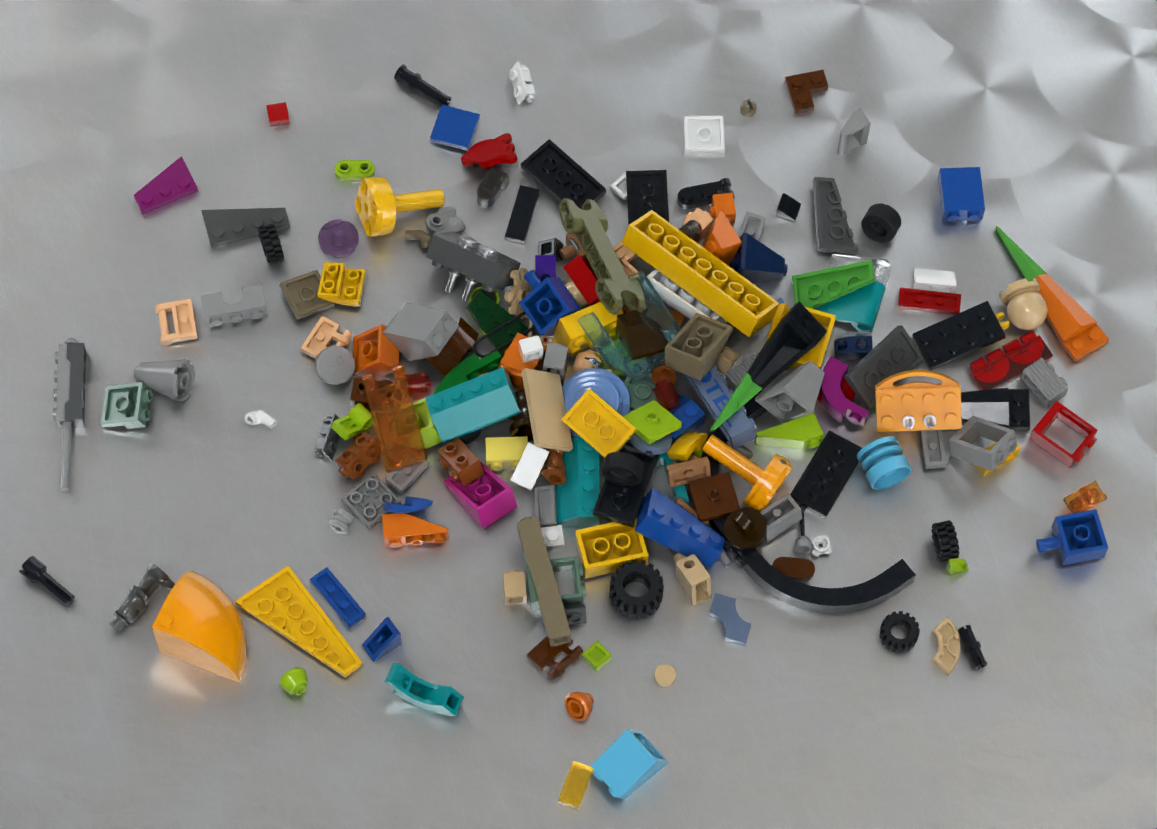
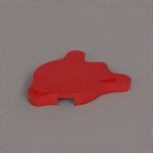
[461,133,518,168]

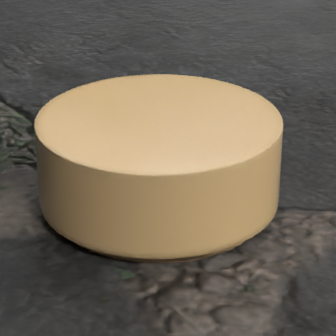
[654,664,676,687]

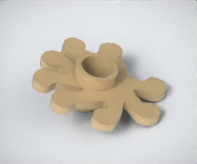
[504,268,532,319]

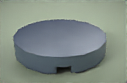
[630,433,672,455]

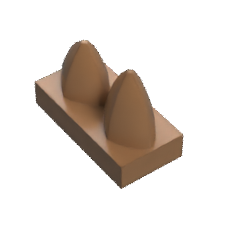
[666,454,711,488]

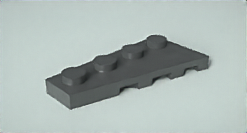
[813,177,859,254]
[201,208,291,248]

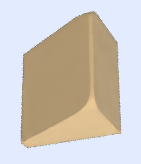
[715,346,740,374]

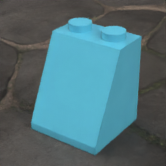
[591,729,669,799]

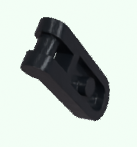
[677,178,735,209]

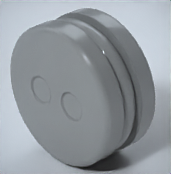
[315,346,355,385]

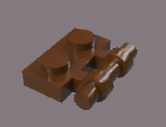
[527,636,584,680]

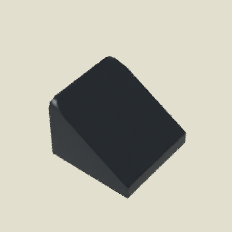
[776,193,801,222]
[538,238,563,262]

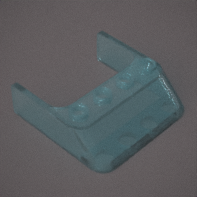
[578,271,681,380]

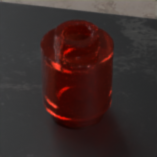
[400,372,431,396]
[652,379,680,411]

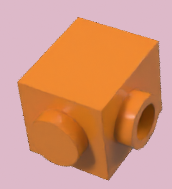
[709,193,736,224]

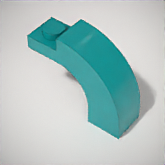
[384,663,464,716]

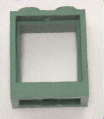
[526,556,586,610]

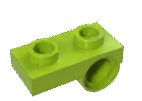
[331,403,376,441]

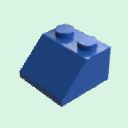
[662,394,706,446]

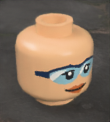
[572,350,602,374]

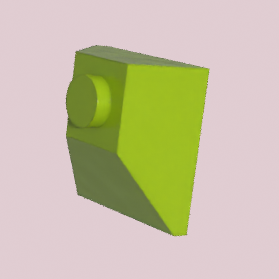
[389,397,442,449]

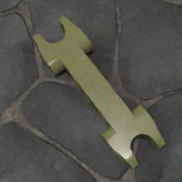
[559,198,645,314]

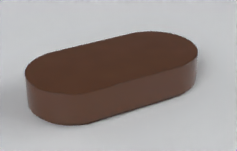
[772,557,815,581]

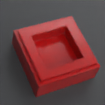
[266,102,290,126]

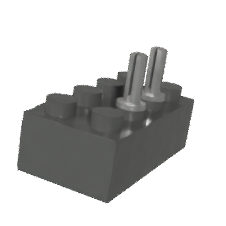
[426,231,521,301]

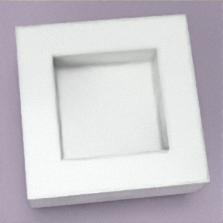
[541,525,565,550]

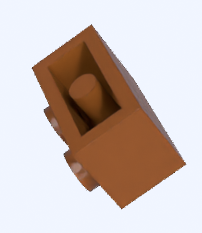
[437,437,484,487]

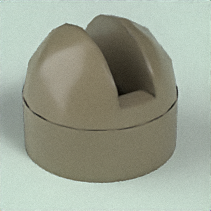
[740,99,756,117]

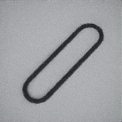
[474,312,535,358]

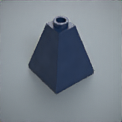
[729,232,788,284]

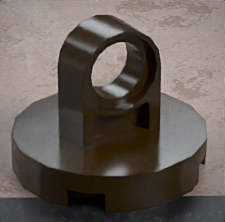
[724,507,767,550]

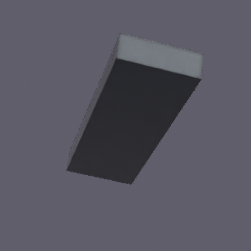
[505,185,540,244]

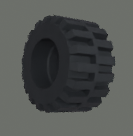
[609,560,664,619]

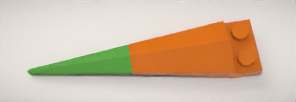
[996,226,1109,362]

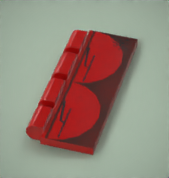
[969,331,1053,390]

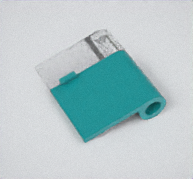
[815,254,892,333]

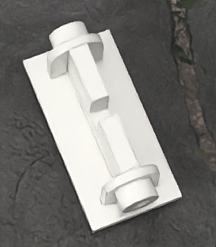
[509,61,536,106]

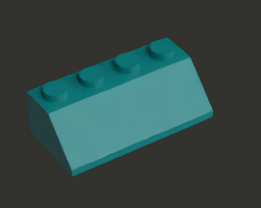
[425,367,521,443]
[557,436,600,525]

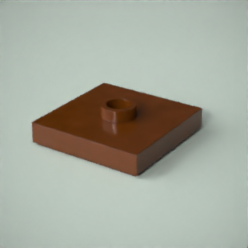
[687,472,740,522]

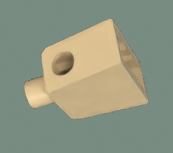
[673,553,712,606]

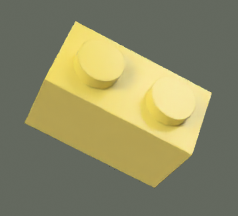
[485,436,528,471]

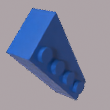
[635,487,724,568]

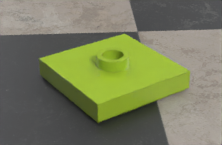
[622,400,682,445]

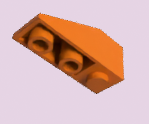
[382,513,449,548]

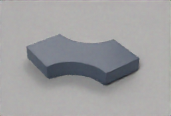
[709,593,751,646]

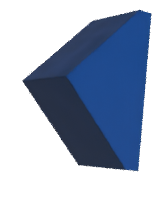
[362,617,402,662]

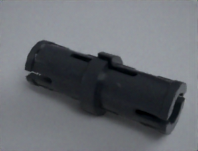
[958,625,987,670]

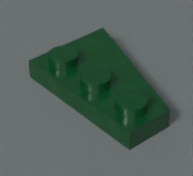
[466,290,528,358]

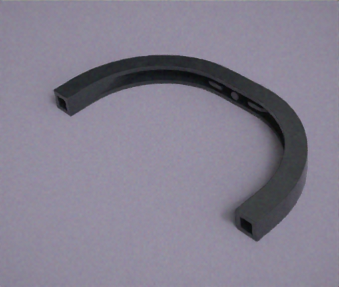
[701,391,916,614]

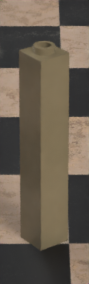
[517,517,571,647]

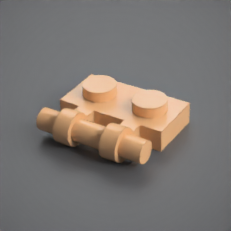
[301,316,352,359]

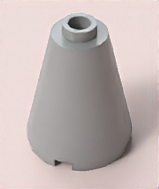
[134,359,195,401]

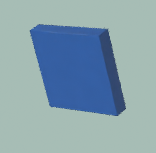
[430,105,480,151]

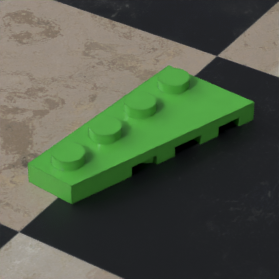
[792,260,876,309]

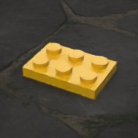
[561,388,637,458]

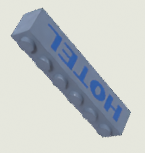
[684,363,757,449]

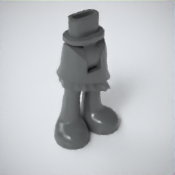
[109,563,175,633]

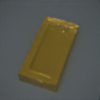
[558,761,594,810]

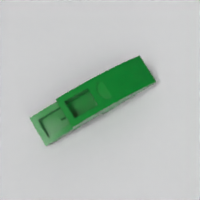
[434,350,502,394]

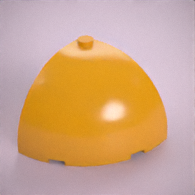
[152,571,247,683]

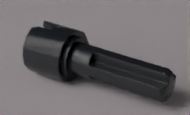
[19,556,75,605]

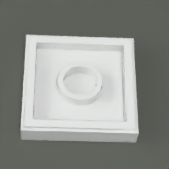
[683,116,725,154]

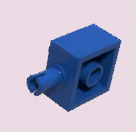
[519,270,582,336]
[1036,509,1108,565]

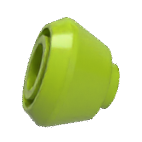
[279,667,308,695]

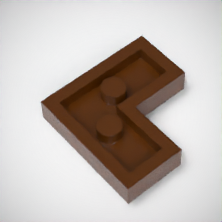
[785,70,828,114]

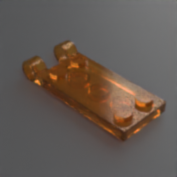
[362,363,428,473]

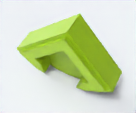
[946,558,969,574]

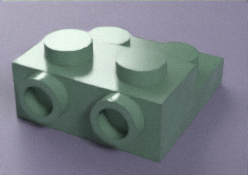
[624,366,670,411]
[101,382,153,429]

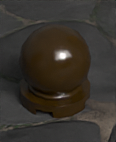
[508,389,534,442]

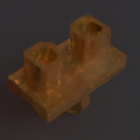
[1063,480,1107,514]

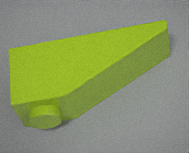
[754,413,824,450]

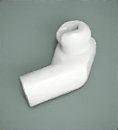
[245,410,277,429]

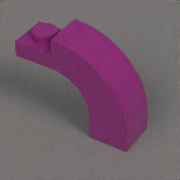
[820,356,870,427]

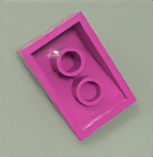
[444,461,518,529]

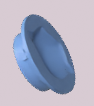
[562,368,631,437]

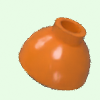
[564,692,594,721]

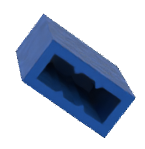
[937,167,985,222]

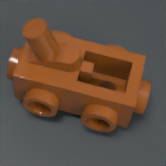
[335,432,383,480]

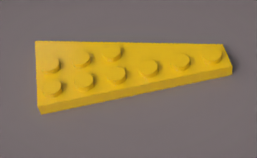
[235,566,363,678]

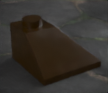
[616,310,669,360]

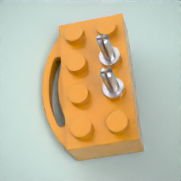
[875,370,962,432]

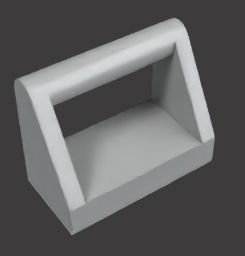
[837,108,871,156]

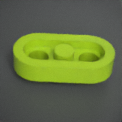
[334,160,375,182]

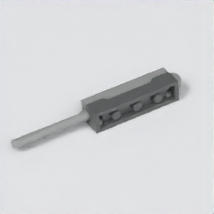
[53,338,87,491]

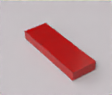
[898,287,961,315]

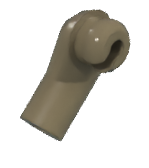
[405,230,432,248]

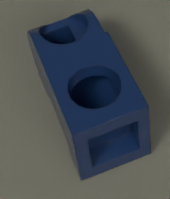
[834,336,873,361]

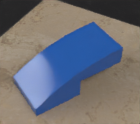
[383,496,433,513]

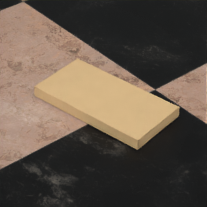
[521,368,573,452]

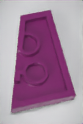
[134,156,198,215]

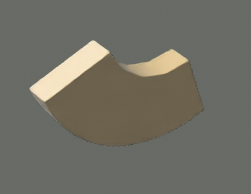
[932,616,960,676]

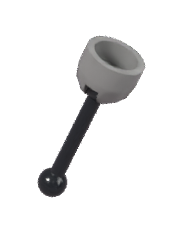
[795,504,812,554]

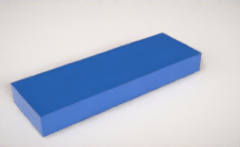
[310,567,366,629]

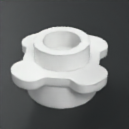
[810,535,833,557]

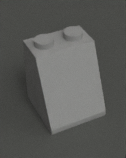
[383,303,459,361]
[755,361,825,423]

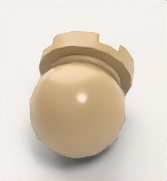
[999,278,1048,331]

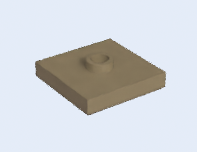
[279,270,335,320]

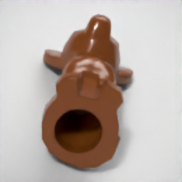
[541,449,567,485]

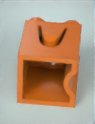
[498,332,547,390]

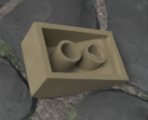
[665,313,733,381]

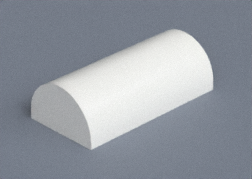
[643,269,725,323]

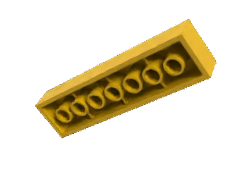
[622,210,780,337]

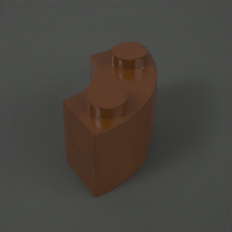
[427,317,478,376]

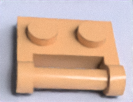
[155,299,198,346]

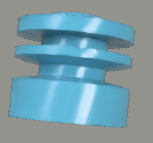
[857,436,912,490]

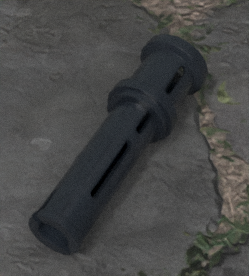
[394,64,451,106]

